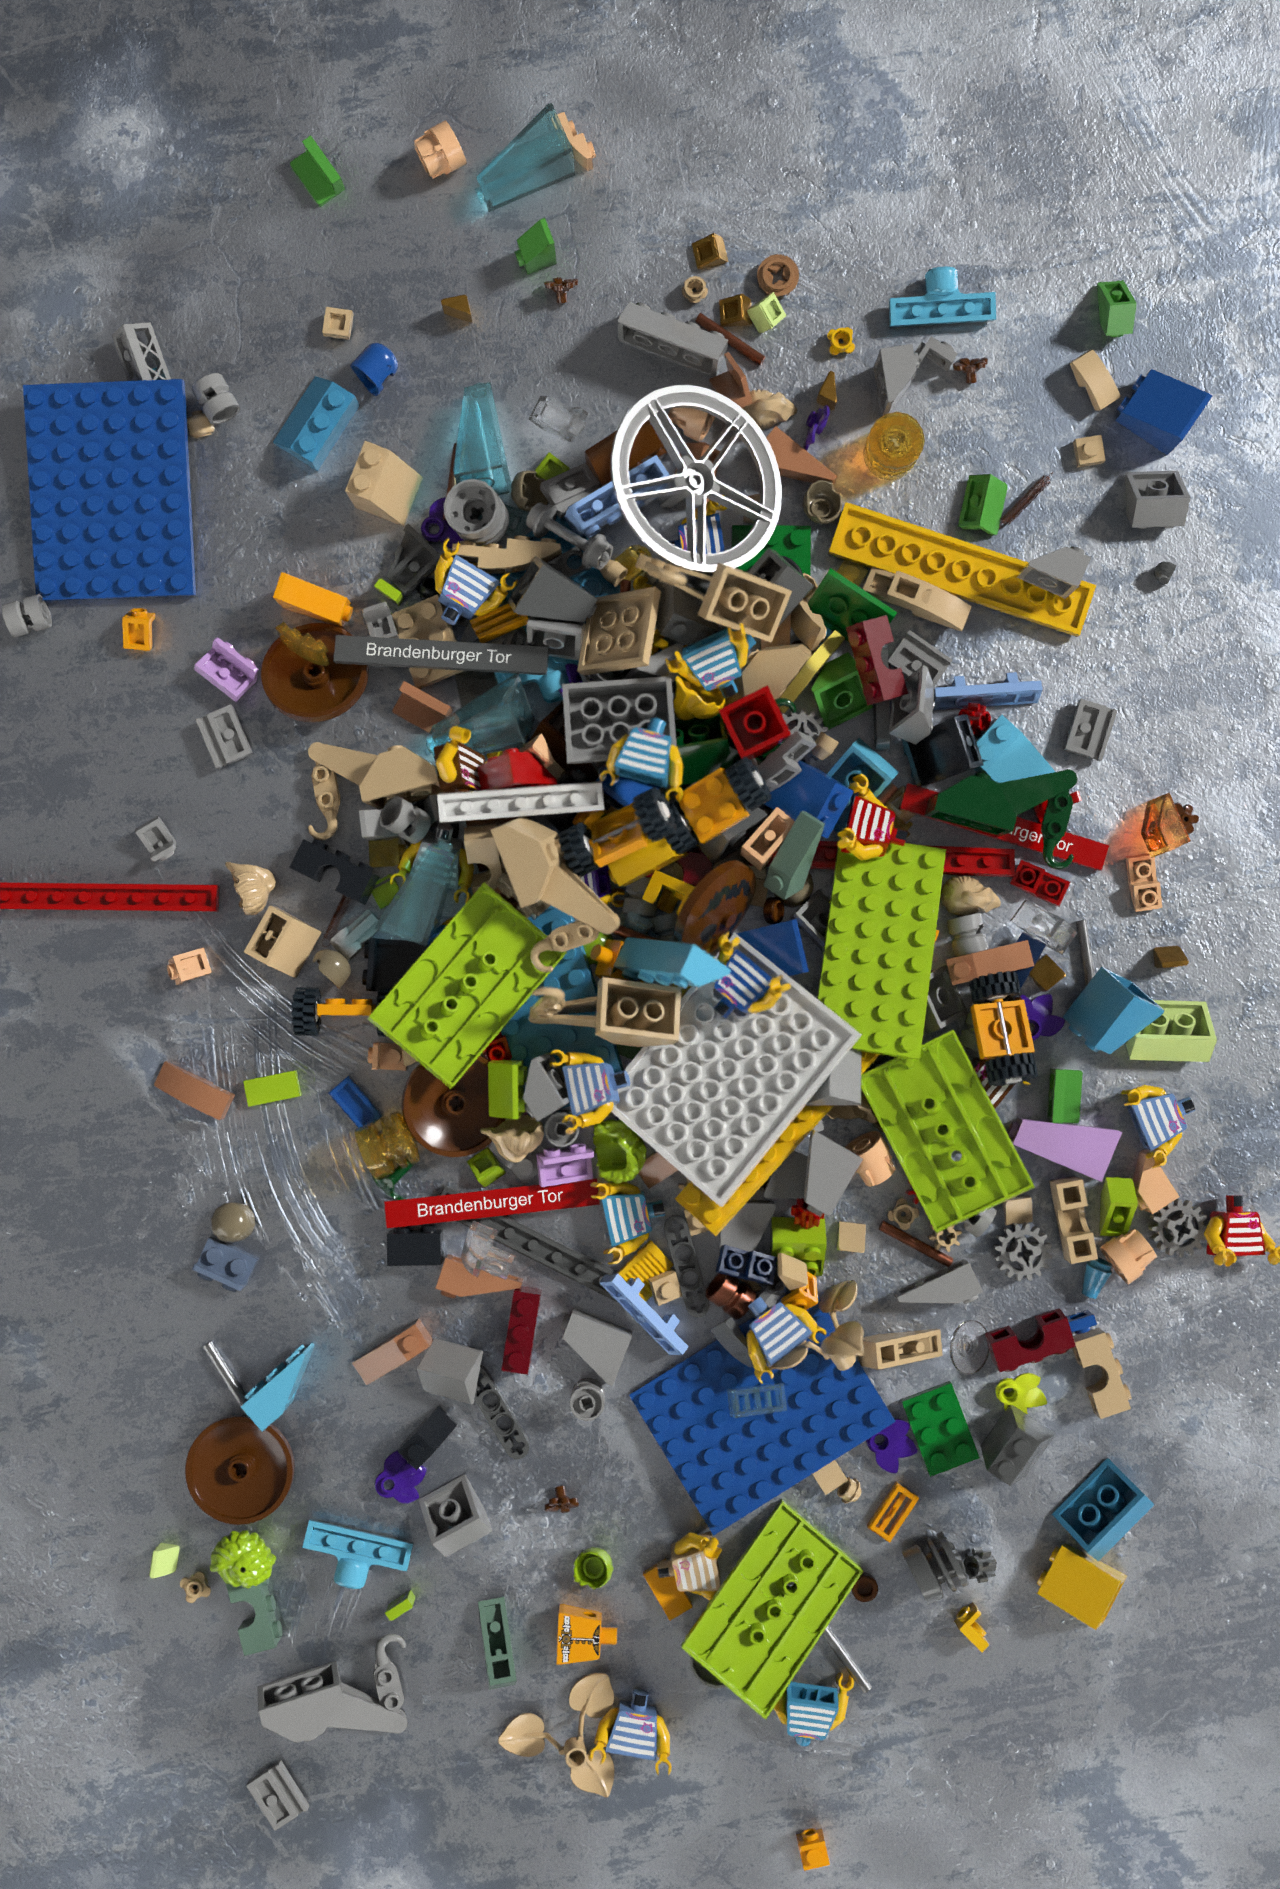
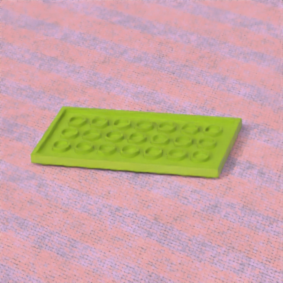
[817,836,946,1060]

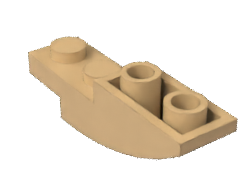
[452,535,562,574]
[863,567,972,632]

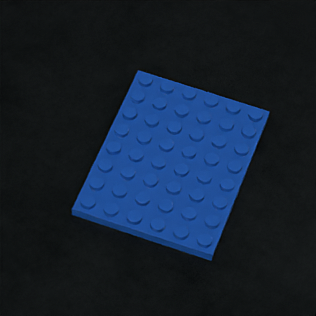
[23,379,196,601]
[629,1297,896,1536]

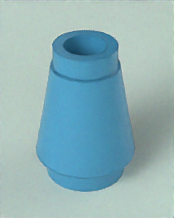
[1081,1258,1112,1299]

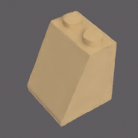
[345,441,423,527]

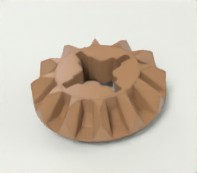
[757,254,799,298]

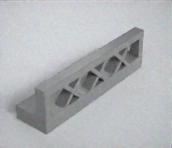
[112,322,171,381]

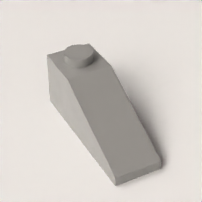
[893,1259,983,1304]

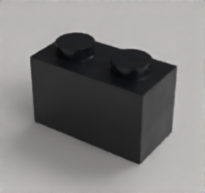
[387,1225,444,1266]

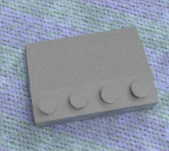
[562,676,676,764]

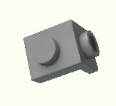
[915,336,958,371]
[361,602,399,638]
[135,816,176,862]

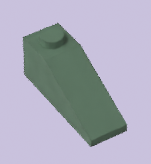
[764,810,825,900]
[478,1597,517,1690]

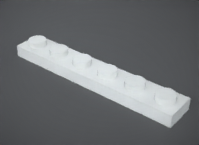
[437,781,604,822]

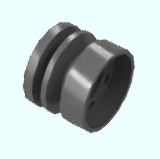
[902,1531,969,1605]

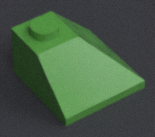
[811,652,873,730]

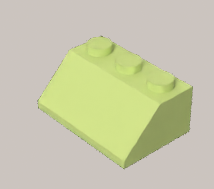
[1126,1000,1217,1062]

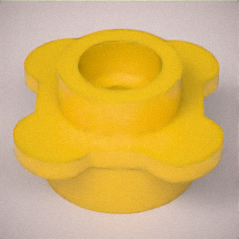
[827,327,855,356]

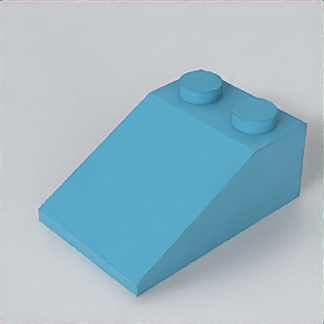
[974,715,1055,783]
[827,738,899,833]

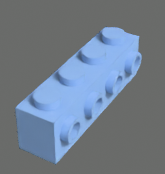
[564,455,670,539]

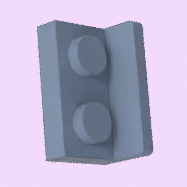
[192,1236,259,1292]

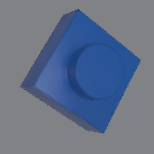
[1066,1310,1097,1334]

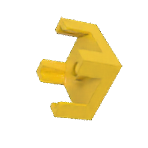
[642,870,695,915]

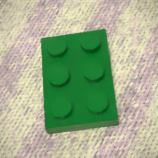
[731,525,811,576]
[808,568,897,642]
[900,1381,980,1477]

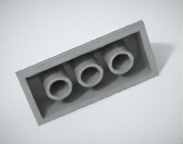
[618,302,728,377]

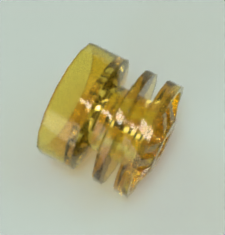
[863,412,925,480]
[355,1110,420,1180]

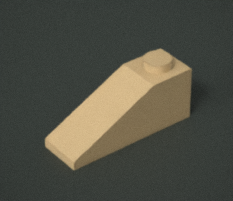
[858,1329,943,1370]

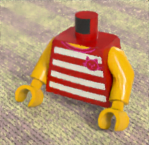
[837,774,908,861]
[1204,1195,1280,1267]

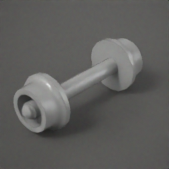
[526,503,613,570]

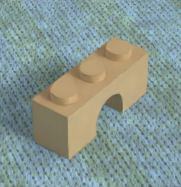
[464,824,507,894]
[1049,1176,1098,1264]
[1072,1327,1132,1419]

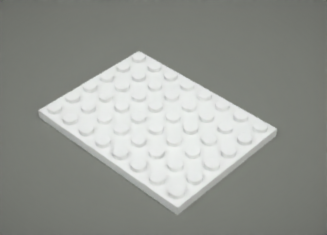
[612,933,861,1207]

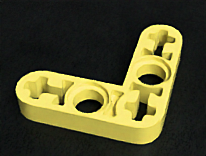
[779,630,845,714]

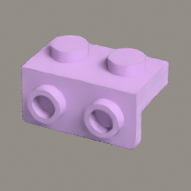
[194,637,258,702]
[536,1143,594,1187]

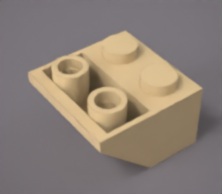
[244,905,322,978]

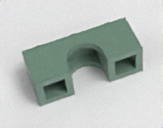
[226,1567,283,1656]

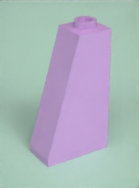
[1007,1118,1122,1182]

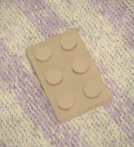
[392,594,463,689]

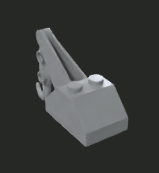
[257,1634,408,1743]

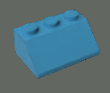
[273,376,360,471]
[1052,1458,1155,1562]

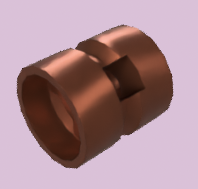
[705,1273,756,1320]

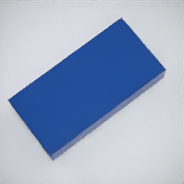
[329,1075,384,1133]

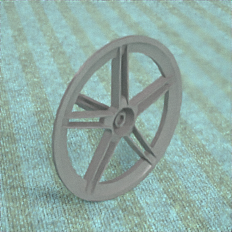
[611,385,782,573]

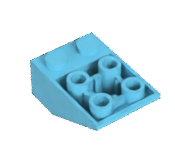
[241,1342,315,1431]

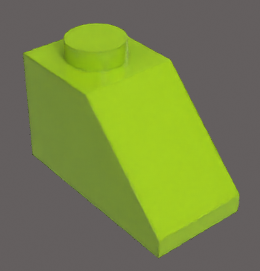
[1099,1177,1138,1236]

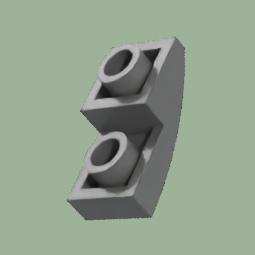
[710,1317,753,1367]

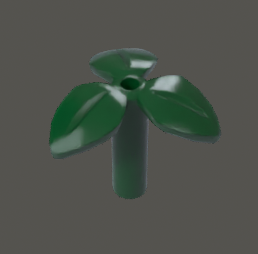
[371,1156,416,1200]

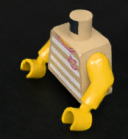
[657,1531,722,1601]

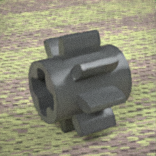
[964,1547,997,1583]

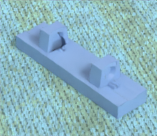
[933,672,1043,710]
[599,1273,689,1355]

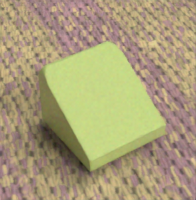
[747,292,786,333]
[149,1543,180,1578]

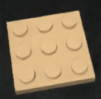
[577,587,661,676]

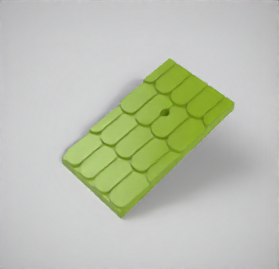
[367,882,567,1089]
[861,1030,1035,1233]
[681,1499,864,1720]

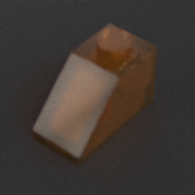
[1141,793,1191,858]

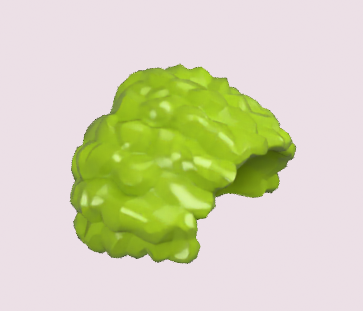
[593,1119,647,1184]
[210,1530,276,1589]

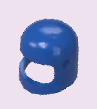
[350,343,398,396]

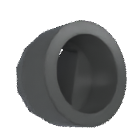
[1154,561,1177,585]

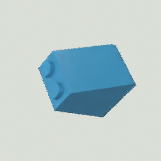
[1063,967,1165,1054]

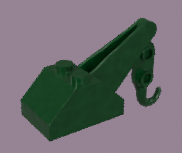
[674,698,797,785]
[924,769,1077,869]

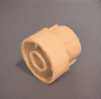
[414,120,467,179]
[668,408,715,442]
[845,1131,896,1186]
[1100,1229,1157,1285]

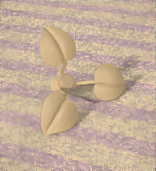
[768,1280,864,1371]
[498,1673,614,1798]

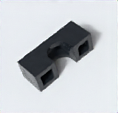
[289,838,379,905]

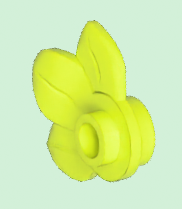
[995,1373,1047,1414]

